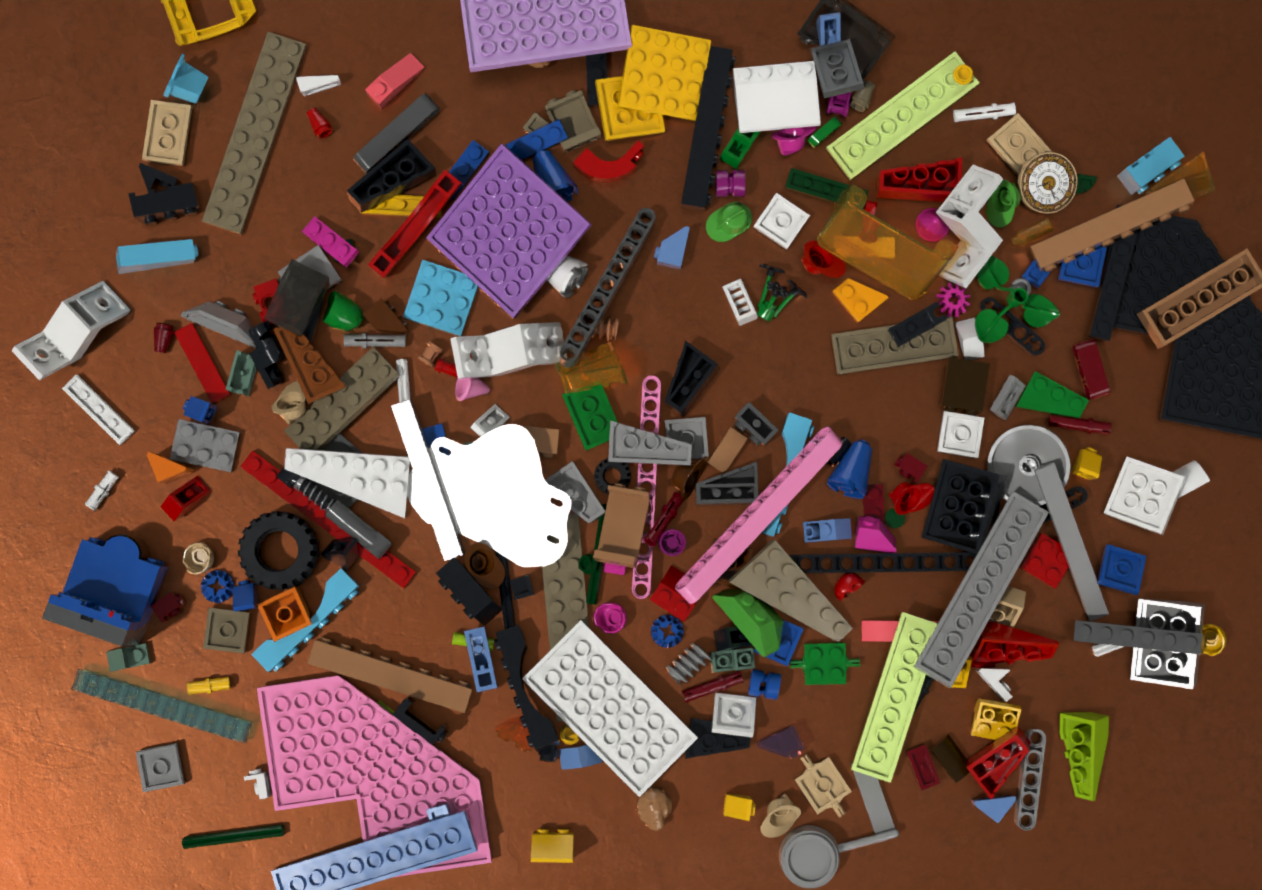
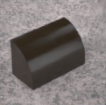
[929,734,969,783]

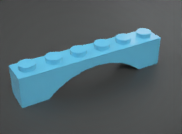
[761,412,814,537]
[251,568,360,672]

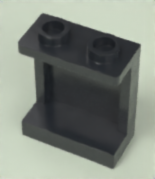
[393,696,448,745]

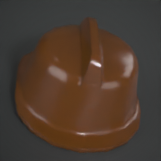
[671,456,709,499]
[464,543,505,589]

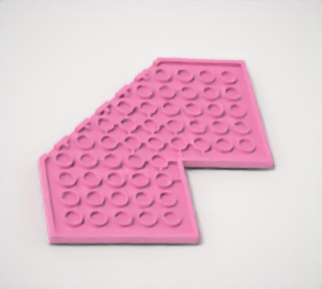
[257,675,492,878]

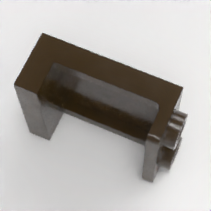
[939,357,990,416]

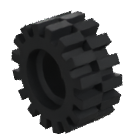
[594,458,631,494]

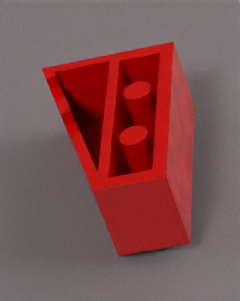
[966,726,1031,800]

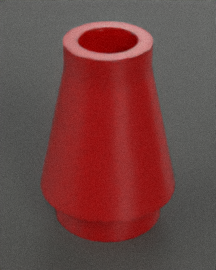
[306,108,333,139]

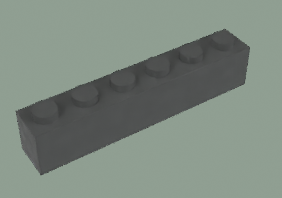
[1073,620,1205,655]

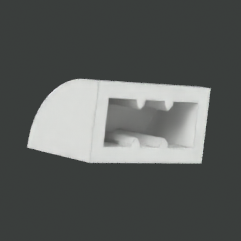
[1173,460,1210,498]

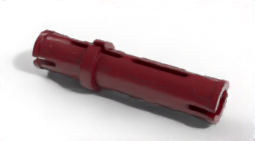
[1048,414,1112,435]
[644,492,684,547]
[682,670,744,703]

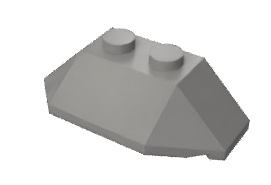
[181,301,257,349]

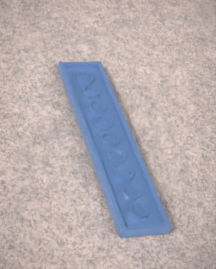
[271,810,478,890]

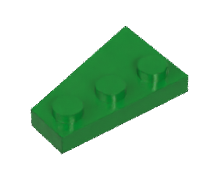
[1015,371,1089,418]

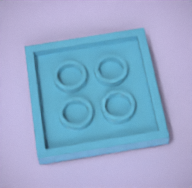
[403,260,478,336]

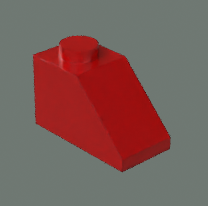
[160,476,210,521]

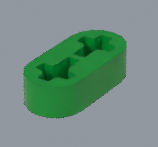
[807,116,843,148]

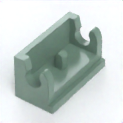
[226,350,257,397]

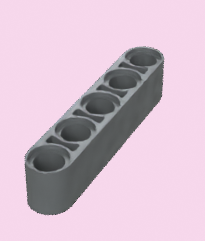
[353,93,440,174]

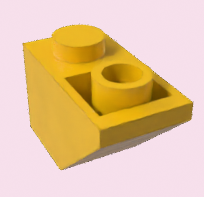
[723,793,756,821]

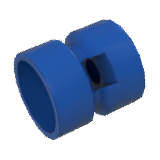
[748,669,781,700]

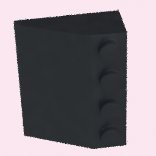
[922,459,1008,554]

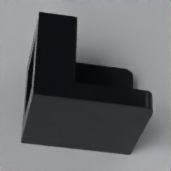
[510,575,535,600]

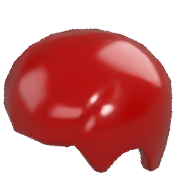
[834,573,865,601]

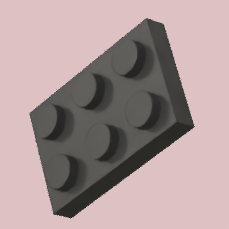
[810,39,864,98]

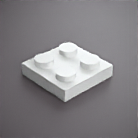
[753,193,810,250]
[937,411,985,458]
[712,692,756,737]

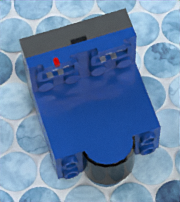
[42,534,169,647]

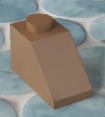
[522,426,560,458]

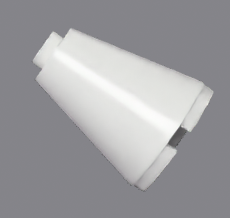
[547,256,588,298]

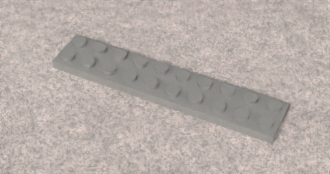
[913,491,1049,689]

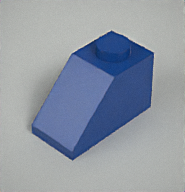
[183,396,217,425]
[233,580,260,611]

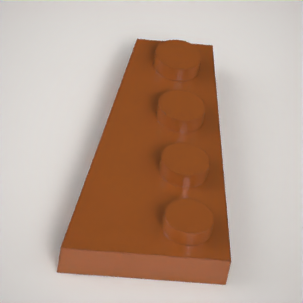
[273,321,346,405]

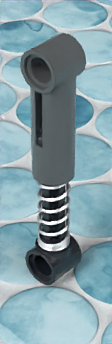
[276,467,392,560]

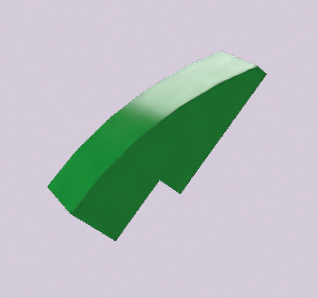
[720,127,761,170]

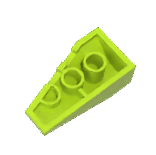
[1059,712,1109,801]

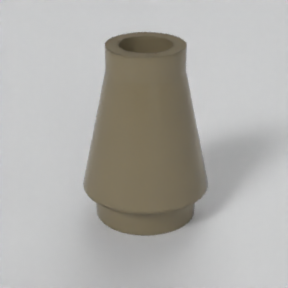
[850,80,875,112]

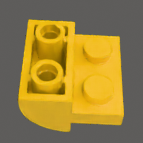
[970,698,1021,740]

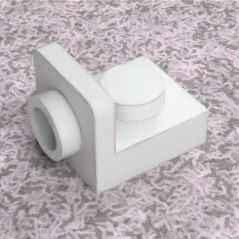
[244,769,271,799]

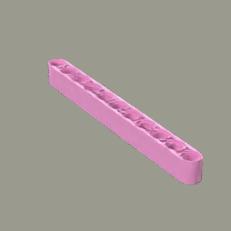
[632,376,661,599]
[675,427,843,604]

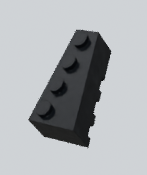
[347,139,436,213]

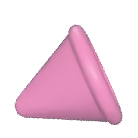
[455,377,490,401]

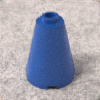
[532,149,579,202]
[827,440,872,499]

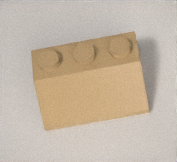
[988,586,1026,628]

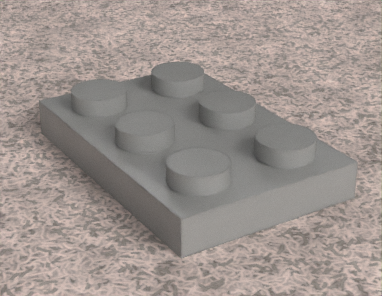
[169,419,240,472]

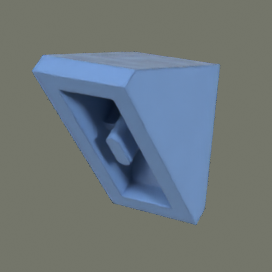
[816,12,841,46]
[558,744,602,770]
[971,794,1016,823]

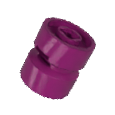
[716,170,745,197]
[659,529,686,556]

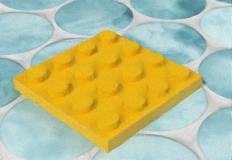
[617,25,711,121]

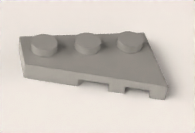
[545,461,606,524]

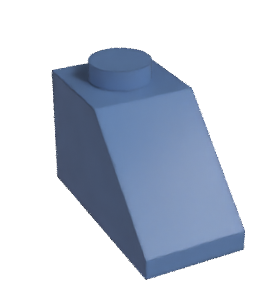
[654,226,690,270]

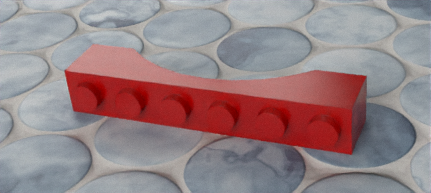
[368,169,463,278]

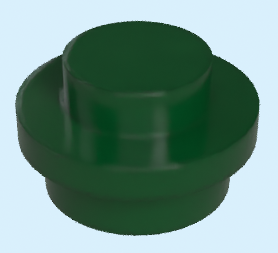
[578,554,597,574]

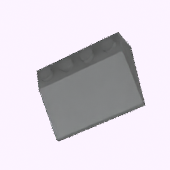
[1130,598,1205,689]

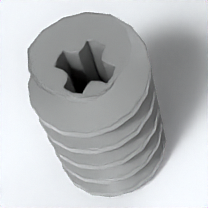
[666,643,712,687]

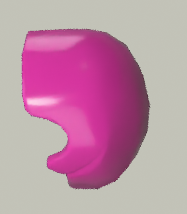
[594,602,627,633]

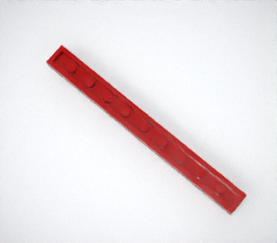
[240,450,416,588]

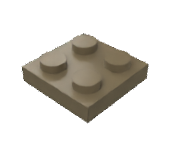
[203,608,250,654]

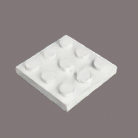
[1104,457,1186,535]

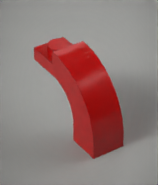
[573,140,644,182]

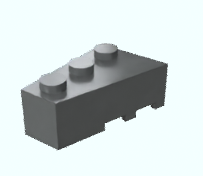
[695,462,758,506]

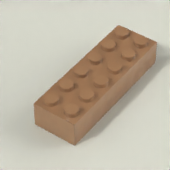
[1137,248,1262,349]

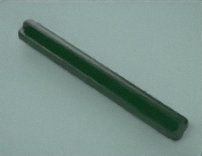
[586,504,607,605]
[182,825,285,849]

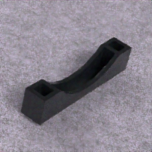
[494,625,560,752]

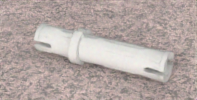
[953,103,1016,122]

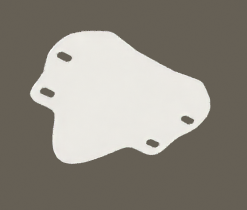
[407,424,571,567]

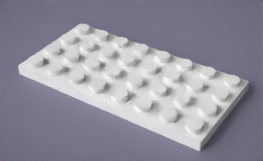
[522,620,698,797]

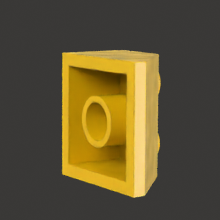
[531,829,574,863]

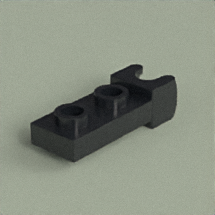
[888,302,947,347]

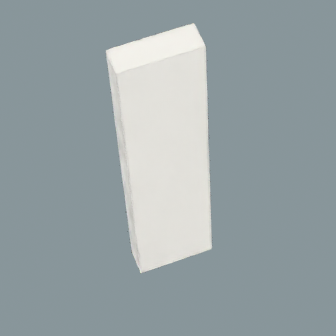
[62,374,135,445]

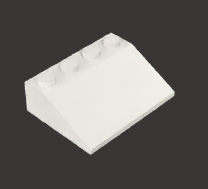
[733,61,821,133]

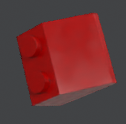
[649,565,698,622]

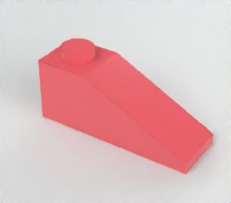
[365,53,425,109]

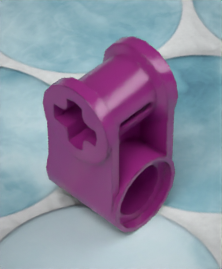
[826,92,851,117]

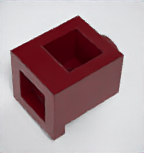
[894,453,927,484]
[151,592,186,623]

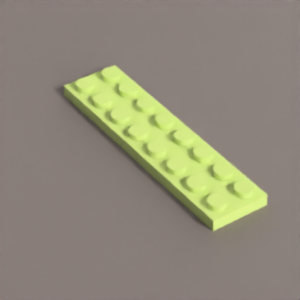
[826,52,979,181]
[851,612,938,783]

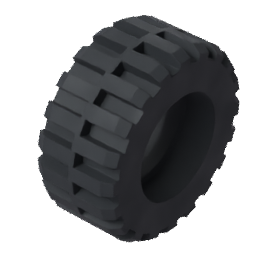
[238,511,320,590]

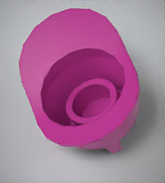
[772,126,817,156]

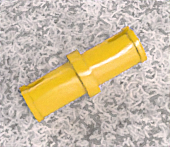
[187,676,231,695]

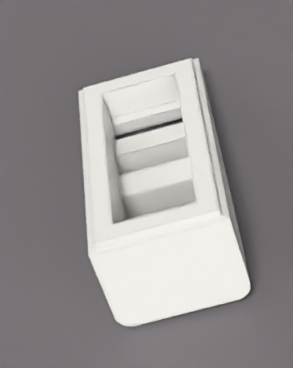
[296,75,342,97]
[722,279,758,326]

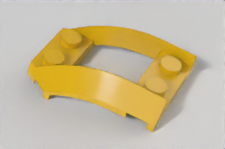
[161,0,256,46]

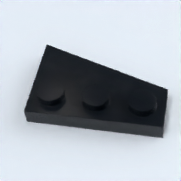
[685,718,751,759]

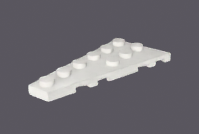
[284,448,410,518]

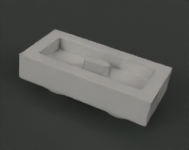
[990,375,1026,420]

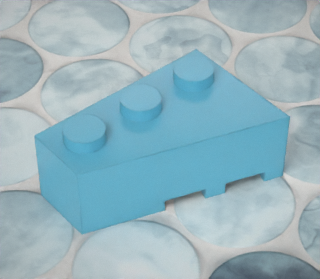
[1117,137,1184,195]

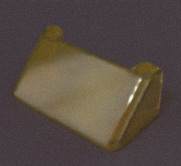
[817,184,959,300]

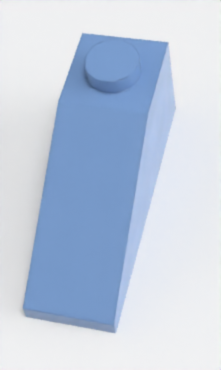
[464,627,498,693]

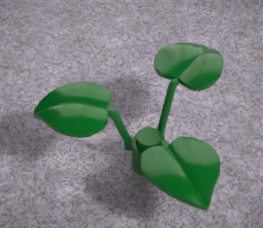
[975,255,1060,343]

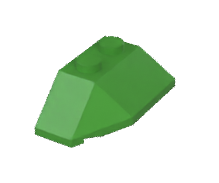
[712,589,784,658]

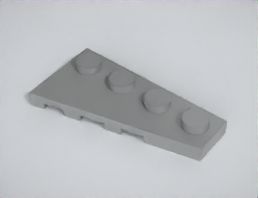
[608,420,692,466]

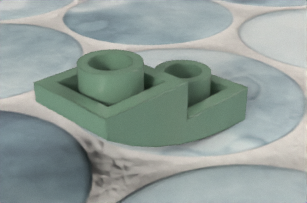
[709,648,755,673]

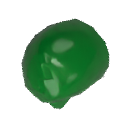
[323,291,363,332]

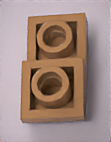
[708,426,748,473]

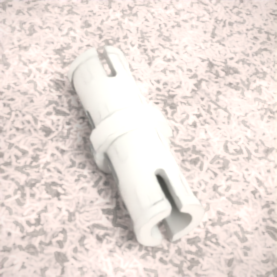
[84,470,119,511]

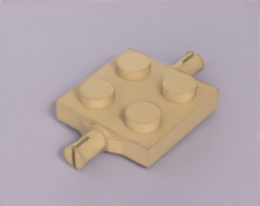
[794,754,852,817]

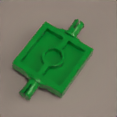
[790,642,860,685]

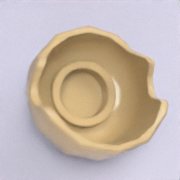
[182,542,214,575]

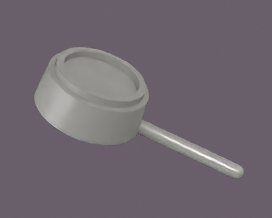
[778,825,899,888]

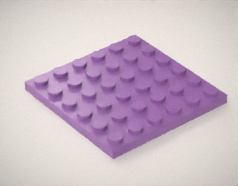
[426,144,592,318]

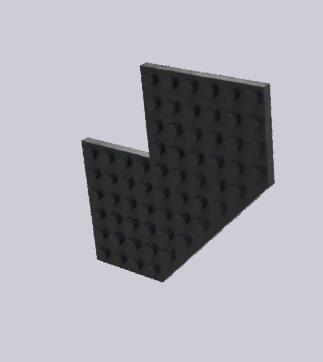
[1100,205,1262,440]

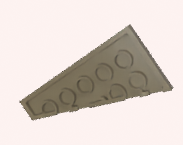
[728,539,853,642]

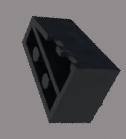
[128,183,202,226]
[665,341,720,417]
[436,557,502,626]

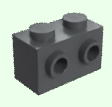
[733,402,778,446]

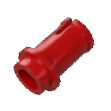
[434,358,458,378]

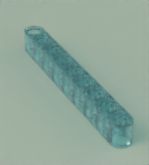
[71,669,252,743]

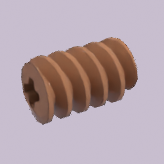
[578,315,619,342]

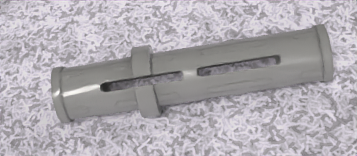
[344,332,406,349]

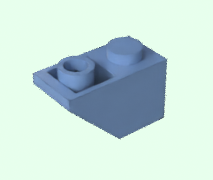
[803,518,852,543]

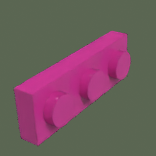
[302,216,360,268]

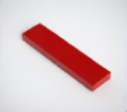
[174,323,231,404]

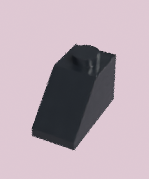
[713,626,753,652]

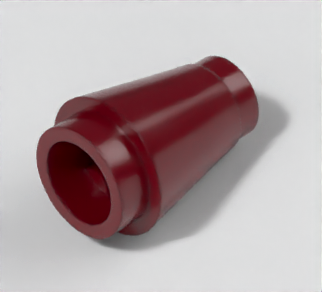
[154,322,174,353]

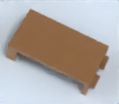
[593,484,651,568]

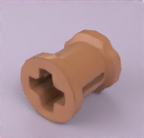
[417,341,443,368]

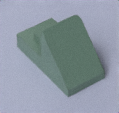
[106,643,151,672]

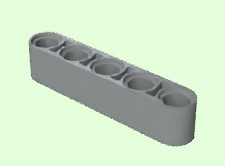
[1014,728,1046,831]

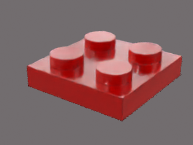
[1019,533,1069,589]

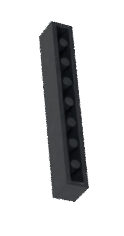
[681,46,736,211]

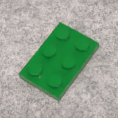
[562,379,618,451]

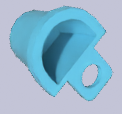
[163,54,208,104]

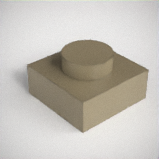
[522,111,549,133]

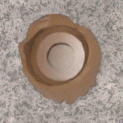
[637,787,672,831]

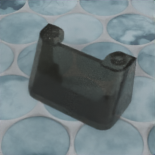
[797,0,896,81]

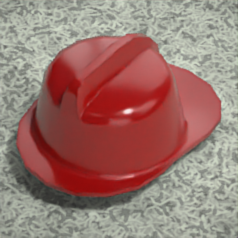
[801,240,846,278]
[889,482,935,515]

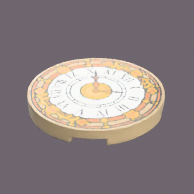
[1017,152,1077,214]

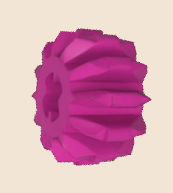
[936,283,971,317]

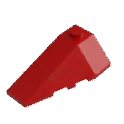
[969,622,1059,668]

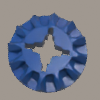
[200,570,234,603]
[651,615,684,648]

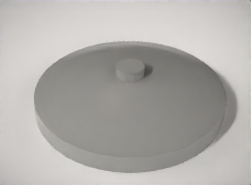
[987,425,1071,506]

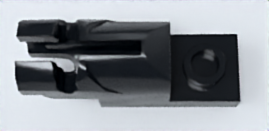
[249,320,286,389]

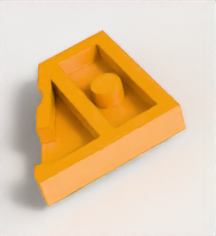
[832,278,889,323]

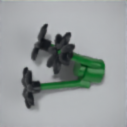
[757,264,807,321]

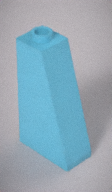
[116,239,198,274]

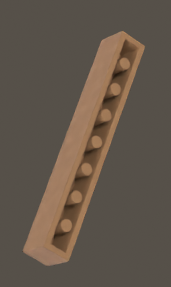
[1030,179,1195,272]
[307,637,474,713]

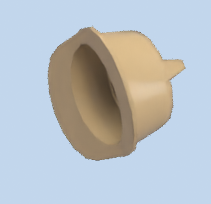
[272,381,306,424]
[760,794,801,838]

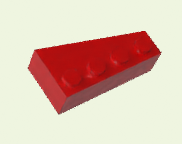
[876,157,963,202]

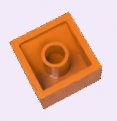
[257,587,312,642]

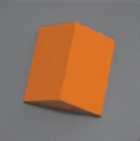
[147,451,194,484]

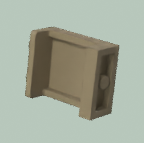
[545,90,601,154]

